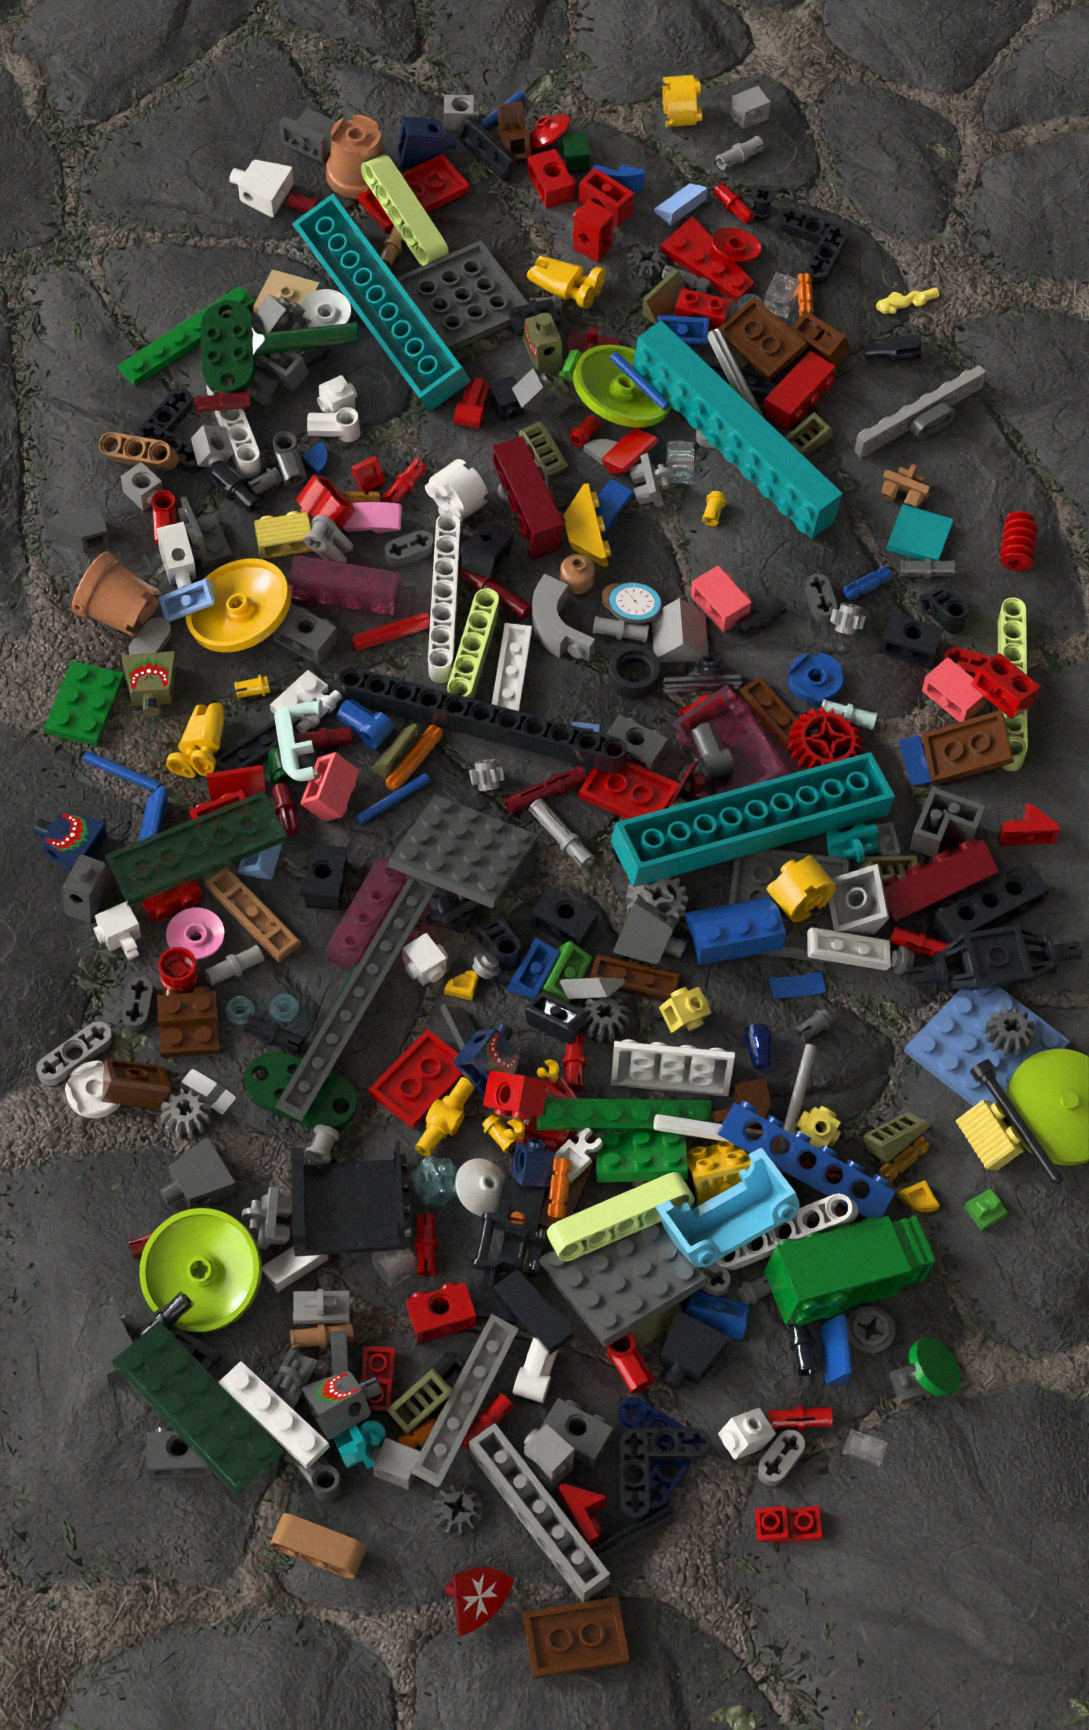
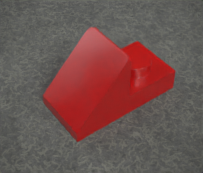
[998,803,1060,846]
[558,1483,607,1547]

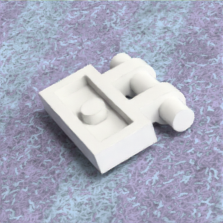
[270,670,342,733]

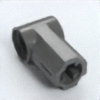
[273,431,307,488]
[691,722,735,780]
[288,1453,342,1503]

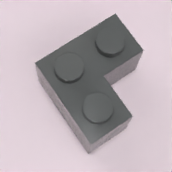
[909,787,986,857]

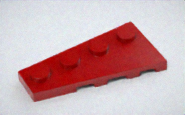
[660,216,755,304]

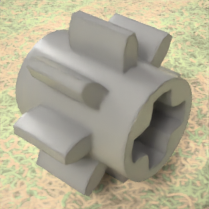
[830,603,866,635]
[469,759,505,791]

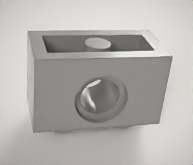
[524,1424,574,1491]

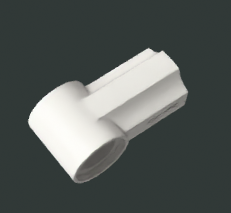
[307,407,361,442]
[513,1338,558,1403]

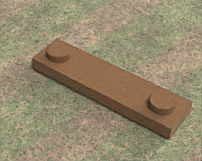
[205,866,301,963]

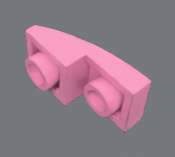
[343,502,402,533]

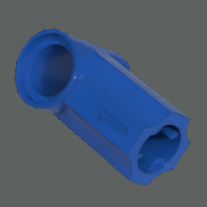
[337,699,395,749]

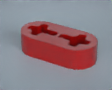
[943,647,991,678]

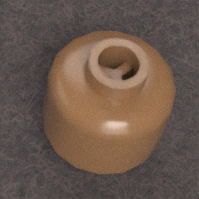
[560,554,595,595]

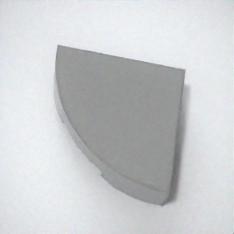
[584,439,618,465]

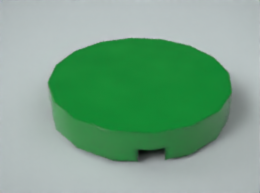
[909,1337,961,1397]

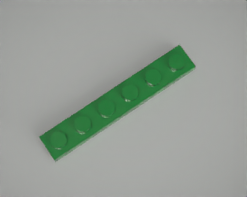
[118,285,256,387]
[536,1098,713,1132]

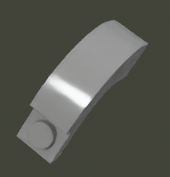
[532,574,595,662]

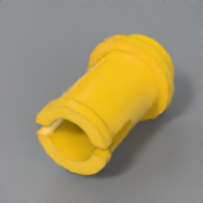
[702,491,727,527]
[234,674,270,700]
[482,1114,517,1153]

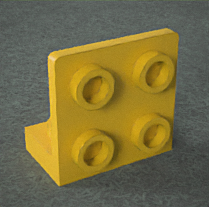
[687,1141,751,1206]

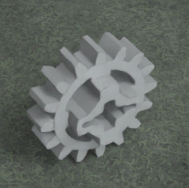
[625,877,688,924]

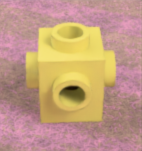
[659,987,712,1033]
[796,1106,841,1149]

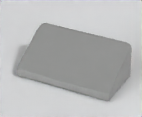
[560,978,625,999]

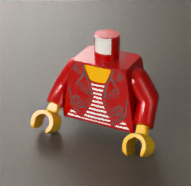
[504,1059,594,1152]

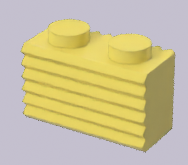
[254,511,313,560]
[956,1100,1024,1171]

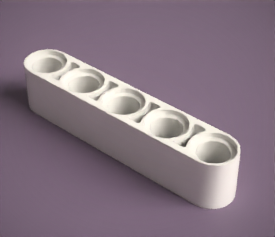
[206,378,261,479]
[715,1194,858,1270]

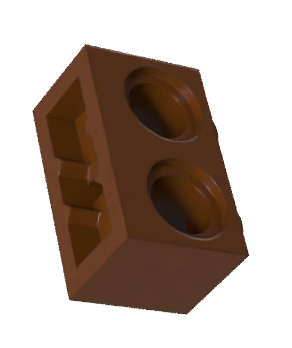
[791,311,851,369]

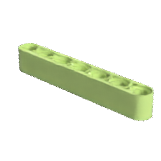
[998,597,1028,772]

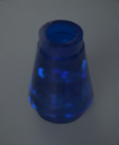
[743,1024,772,1069]

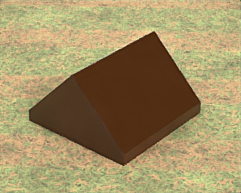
[102,1058,170,1109]

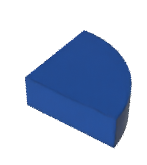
[301,442,328,476]

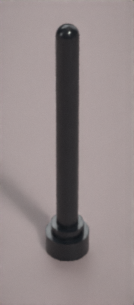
[970,1059,1063,1185]

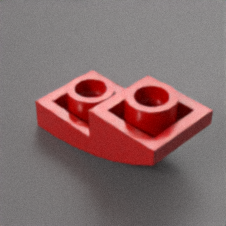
[361,1346,395,1411]
[755,1506,824,1543]

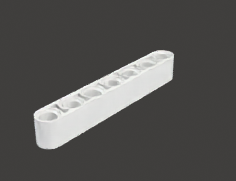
[428,513,460,683]

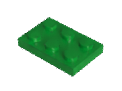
[44,661,125,747]
[596,1132,688,1182]

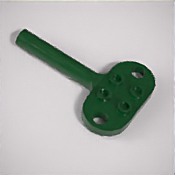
[201,300,359,395]
[244,965,358,1131]

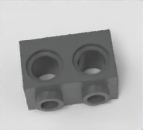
[252,294,311,333]

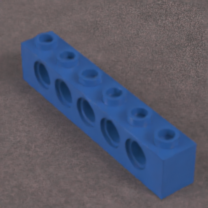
[717,1101,895,1219]

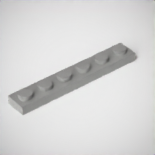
[854,365,986,458]
[411,1314,518,1487]

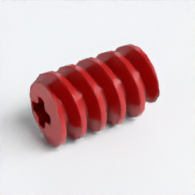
[1000,511,1038,571]

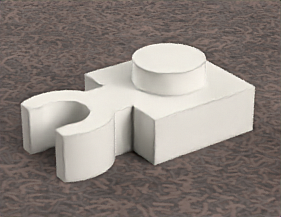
[554,1128,603,1183]

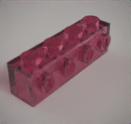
[287,555,401,615]
[326,856,410,971]

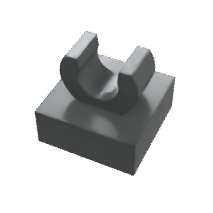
[889,1364,930,1404]

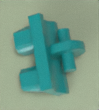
[827,822,879,863]
[333,1420,386,1469]

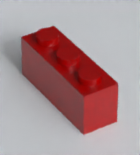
[763,351,836,430]

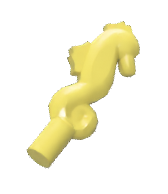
[876,287,939,314]

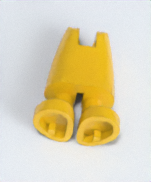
[527,256,606,309]
[166,703,225,778]

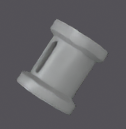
[305,1124,340,1164]

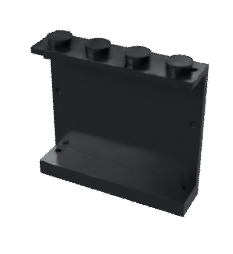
[291,1142,411,1257]

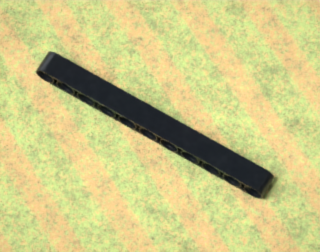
[339,667,627,774]

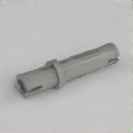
[529,799,595,869]

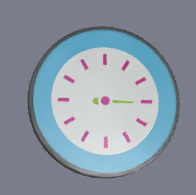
[608,582,662,624]

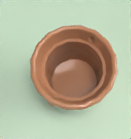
[326,115,385,200]
[72,551,161,638]

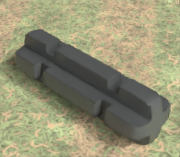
[662,265,711,294]

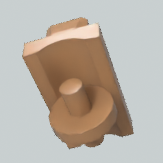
[881,464,930,508]

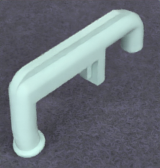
[274,699,323,781]

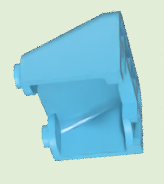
[656,1147,799,1268]

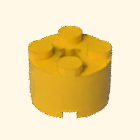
[662,75,702,128]
[767,855,836,922]

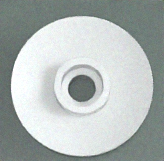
[301,289,351,328]
[455,1158,506,1216]

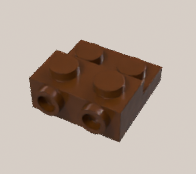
[157,987,220,1058]

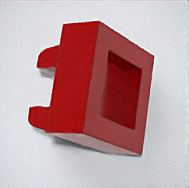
[351,456,385,492]

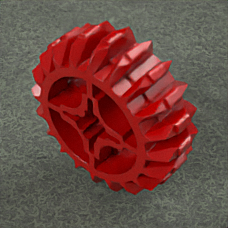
[788,706,863,769]

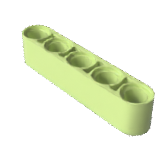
[361,155,448,266]
[447,588,499,713]
[547,1172,695,1261]

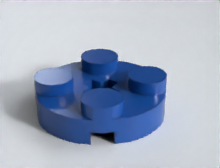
[788,653,843,707]

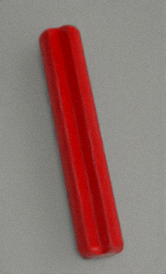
[353,612,430,651]

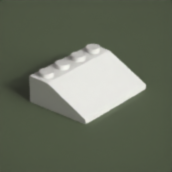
[611,1039,735,1096]

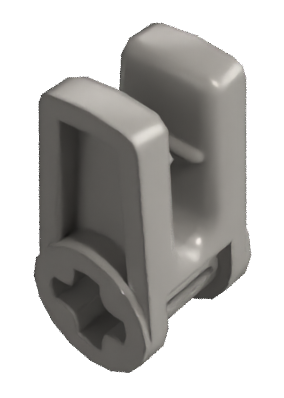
[304,515,353,567]

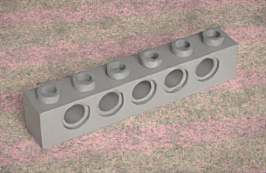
[469,1423,610,1602]

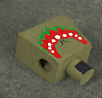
[523,313,563,374]
[122,651,177,716]

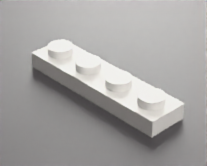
[492,623,532,711]
[218,1361,330,1469]

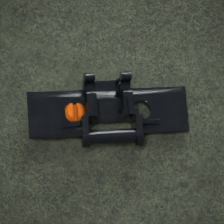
[470,1178,547,1324]

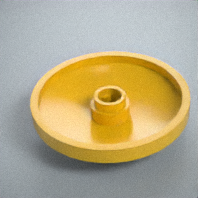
[185,559,291,652]

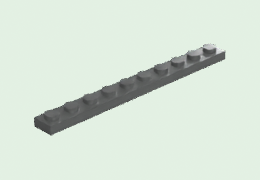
[276,876,437,1122]

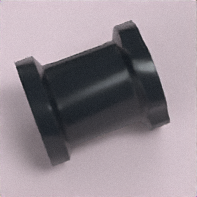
[750,186,774,220]

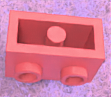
[691,566,751,633]
[922,657,987,722]
[300,752,360,822]

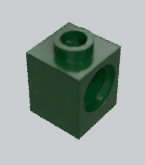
[561,132,590,173]

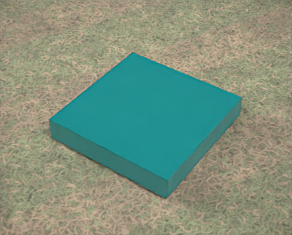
[886,504,953,561]

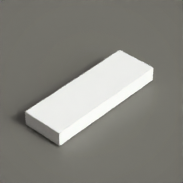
[807,927,891,971]

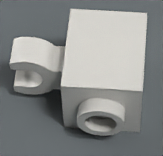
[93,901,141,960]

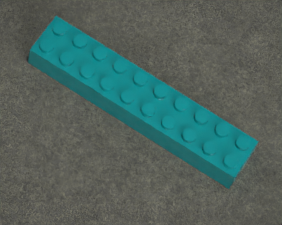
[292,194,471,412]
[633,321,843,539]
[611,752,895,887]

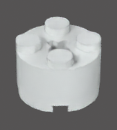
[425,459,488,522]

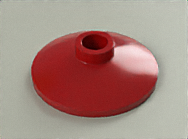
[529,114,571,148]
[711,227,761,262]

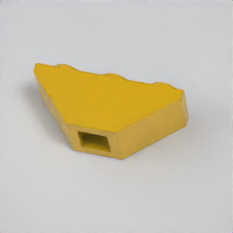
[564,484,612,567]

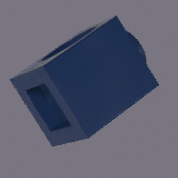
[511,1138,555,1187]

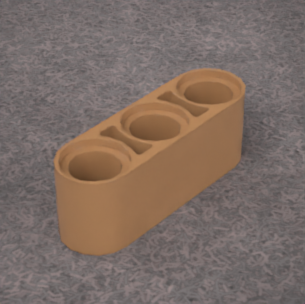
[99,432,179,471]
[270,1513,367,1579]

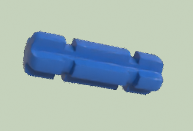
[843,566,893,601]

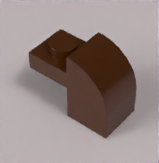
[497,101,531,159]
[712,1078,770,1130]

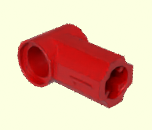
[454,377,489,429]
[151,490,178,545]
[607,1332,655,1395]

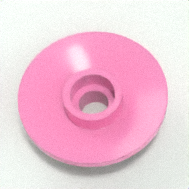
[166,908,225,960]

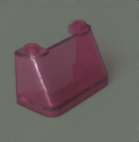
[673,685,791,794]

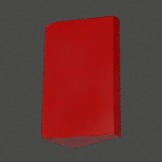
[601,428,659,474]
[206,765,266,802]

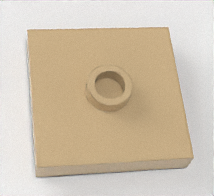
[253,269,320,313]

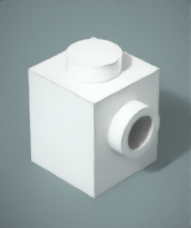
[317,375,357,413]
[402,933,448,986]
[718,1408,776,1460]

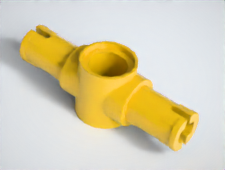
[415,1077,474,1158]

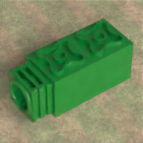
[764,1216,935,1326]

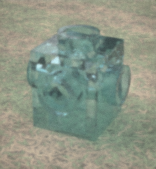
[410,1156,457,1205]

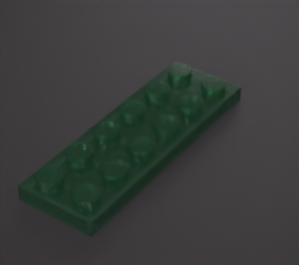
[104,791,287,906]
[111,1321,285,1498]

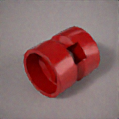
[158,947,199,993]

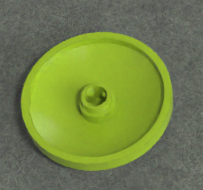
[573,345,672,428]
[1005,1049,1089,1166]
[139,1208,262,1333]

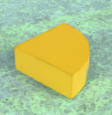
[444,970,480,1001]
[898,1180,940,1212]

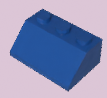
[685,897,786,965]

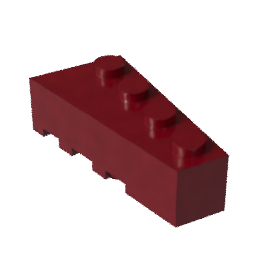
[491,436,566,560]
[883,838,999,921]

